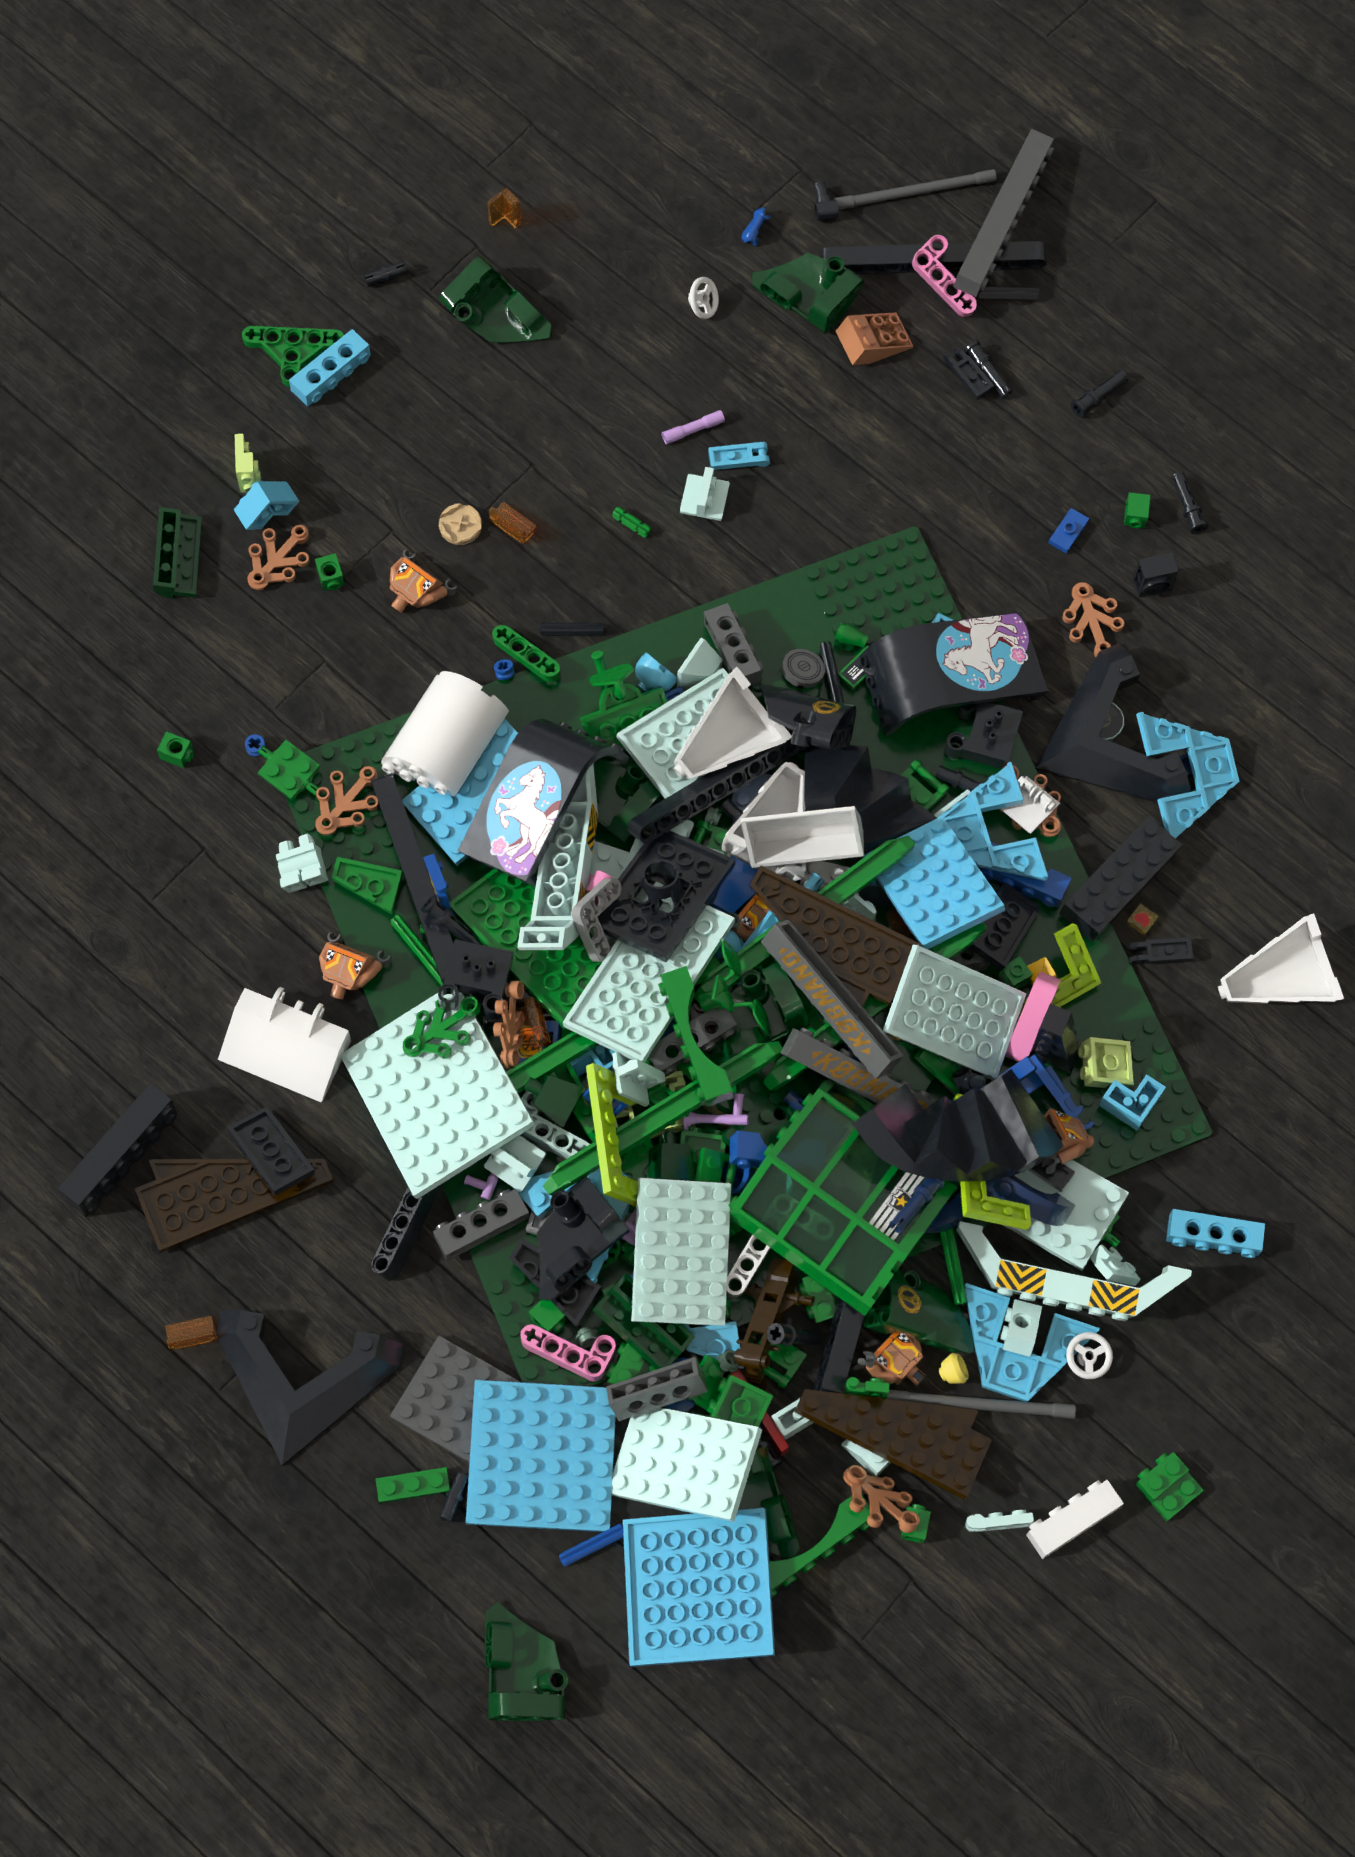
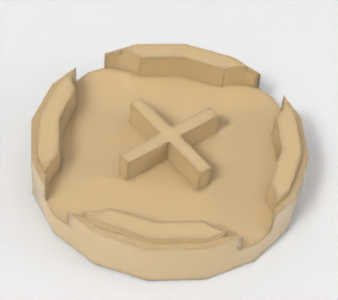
[439,504,482,545]

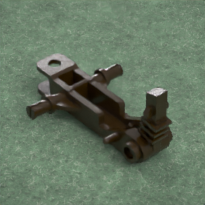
[734,1258,815,1391]

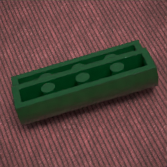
[153,507,202,599]
[592,1272,696,1370]

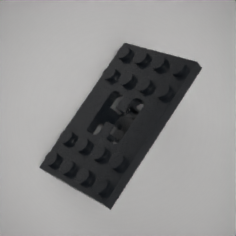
[591,830,736,962]

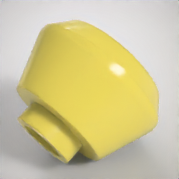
[939,1353,969,1384]

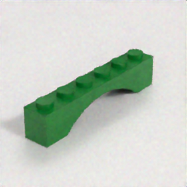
[658,966,733,1107]
[769,1496,870,1598]

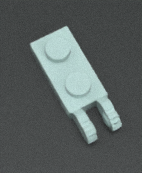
[965,1510,1034,1532]

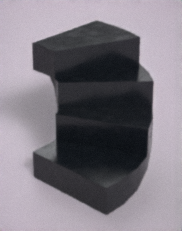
[804,745,936,907]
[852,1069,1064,1182]

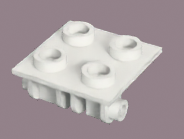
[1000,776,1060,834]

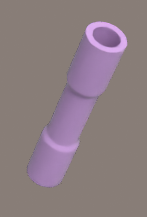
[662,410,725,444]

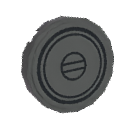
[781,649,825,688]

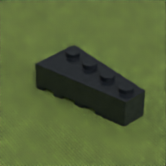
[1029,1003,1079,1074]
[509,1238,603,1330]

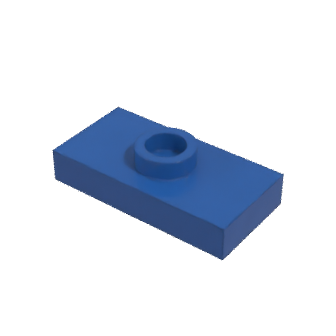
[1048,508,1089,554]

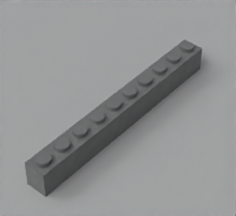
[953,129,1054,297]

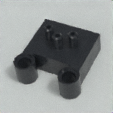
[945,702,1023,769]
[438,939,513,1020]

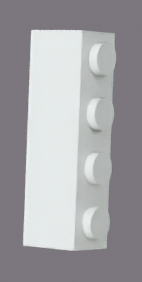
[1026,1480,1124,1559]

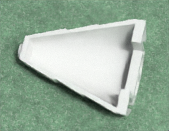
[674,667,792,779]
[722,762,806,881]
[1218,913,1344,1004]

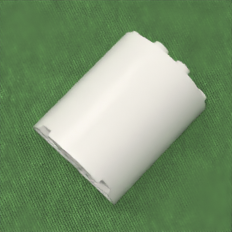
[382,671,509,796]

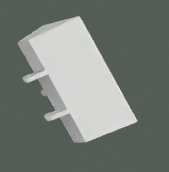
[741,806,864,868]
[218,987,351,1102]

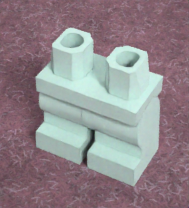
[276,834,328,893]

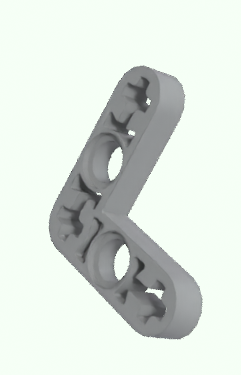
[572,878,621,962]

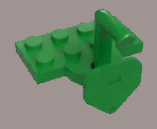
[580,651,667,748]

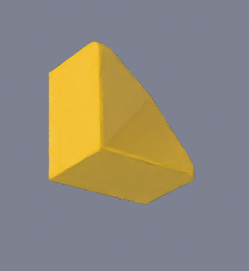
[1027,957,1057,986]

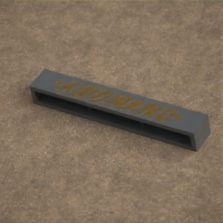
[761,919,904,1079]
[781,1027,939,1109]

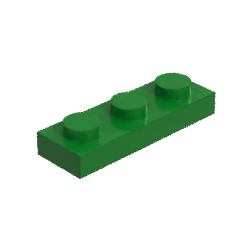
[376,1467,450,1504]

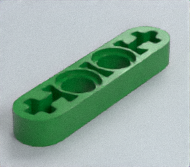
[492,625,561,682]

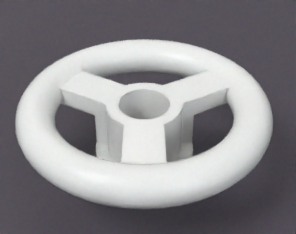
[688,277,719,319]
[1066,1332,1113,1379]

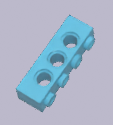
[289,329,371,407]
[1166,1209,1265,1258]

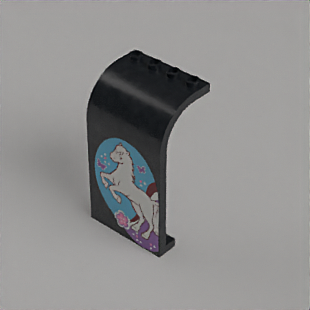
[859,612,1048,736]
[458,719,629,887]

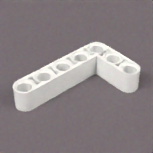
[726,1193,834,1297]

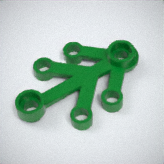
[403,996,481,1059]

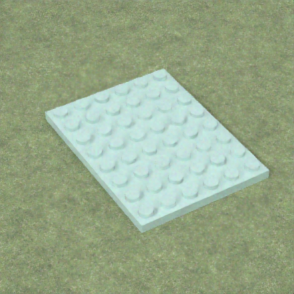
[341,992,535,1199]

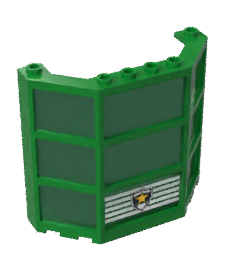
[728,1079,960,1316]

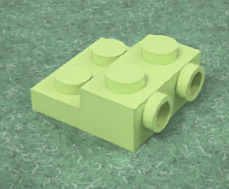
[235,434,261,493]
[1078,1037,1134,1088]

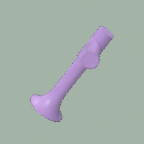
[683,1093,750,1130]
[464,1172,498,1200]

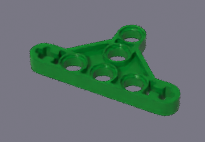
[242,326,344,387]

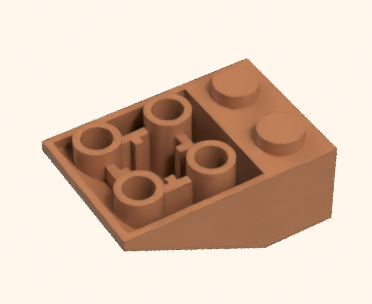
[836,312,913,365]

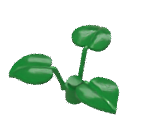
[698,938,769,1038]

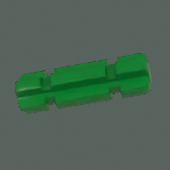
[612,507,651,538]

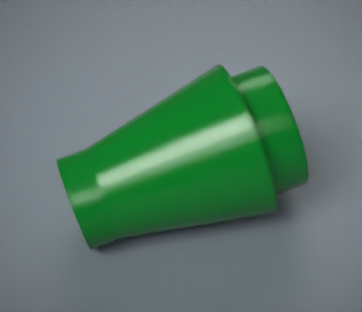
[835,623,868,648]

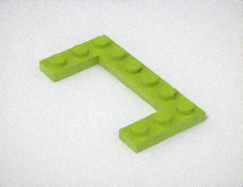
[1013,923,1101,1032]
[586,1063,638,1207]
[954,1094,1031,1230]

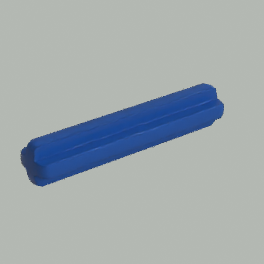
[559,1524,624,1566]

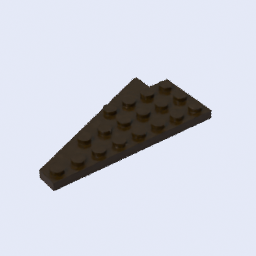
[750,866,923,1007]
[135,1159,334,1253]
[794,1389,992,1500]

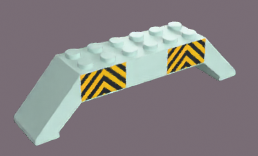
[517,764,598,950]
[956,1221,1192,1321]

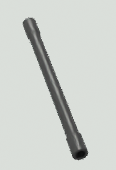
[834,169,996,210]
[887,1390,1076,1419]

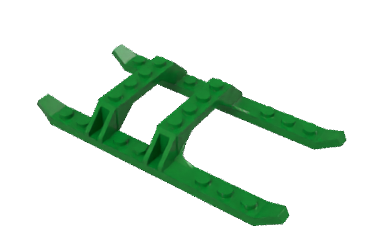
[694,836,987,1091]
[507,957,783,1196]

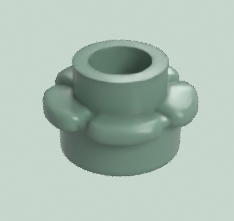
[704,806,722,827]
[575,1327,597,1348]
[718,1350,739,1373]

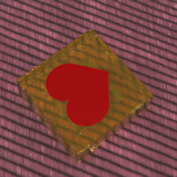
[1127,904,1159,935]

